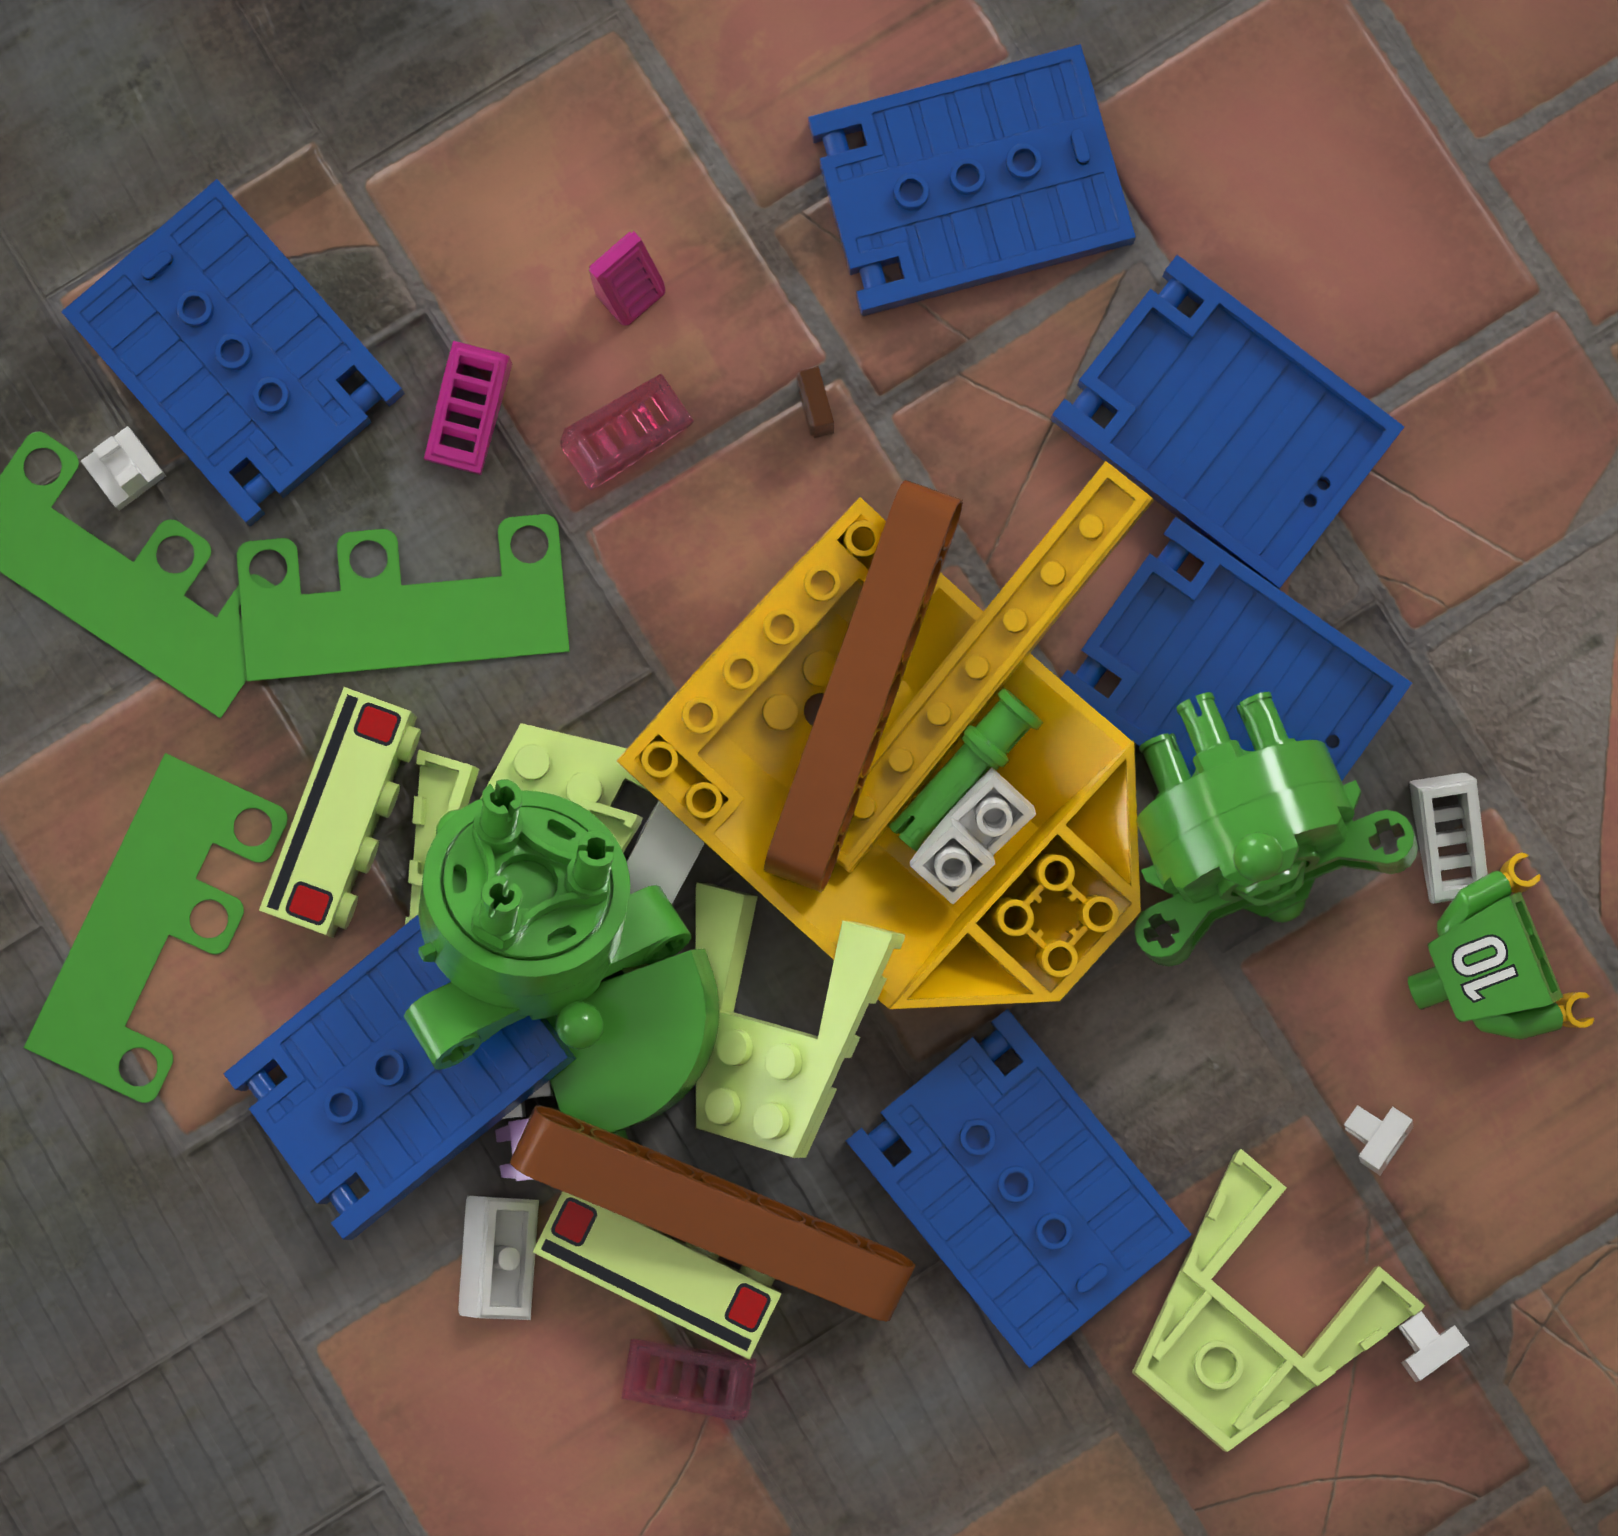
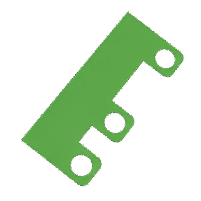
[0,432,275,719]
[237,514,570,681]
[24,753,288,1103]

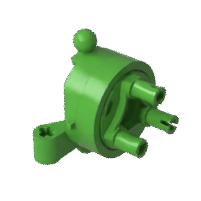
[1134,692,1418,967]
[404,779,691,1070]

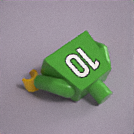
[1408,853,1594,1040]

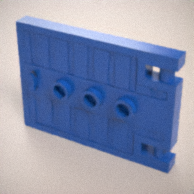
[808,44,1136,317]
[61,179,405,527]
[1050,255,1404,589]
[1060,517,1412,781]
[223,915,576,1240]
[846,1009,1192,1368]

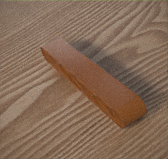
[764,480,963,893]
[510,1106,915,1322]

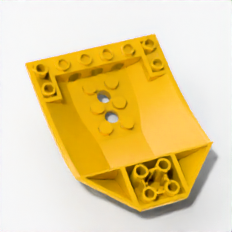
[616,497,1141,1009]

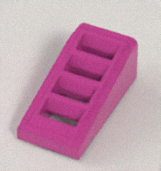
[589,231,665,326]
[424,341,512,475]

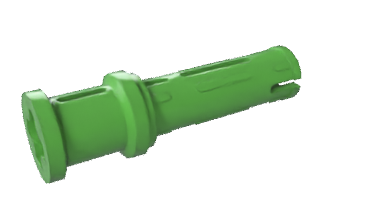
[889,687,1043,851]

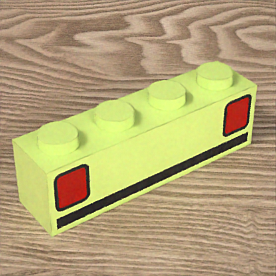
[259,687,421,938]
[533,1191,782,1360]

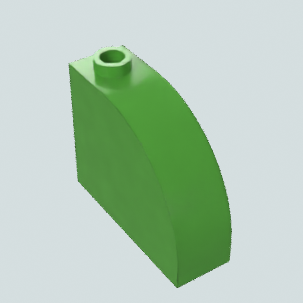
[546,948,719,1139]

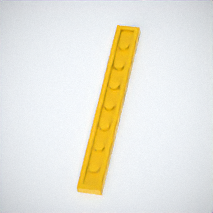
[837,461,1154,873]

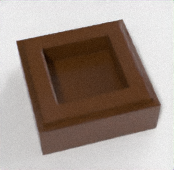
[797,366,834,438]

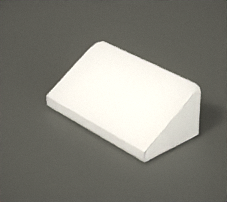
[458,1196,539,1320]

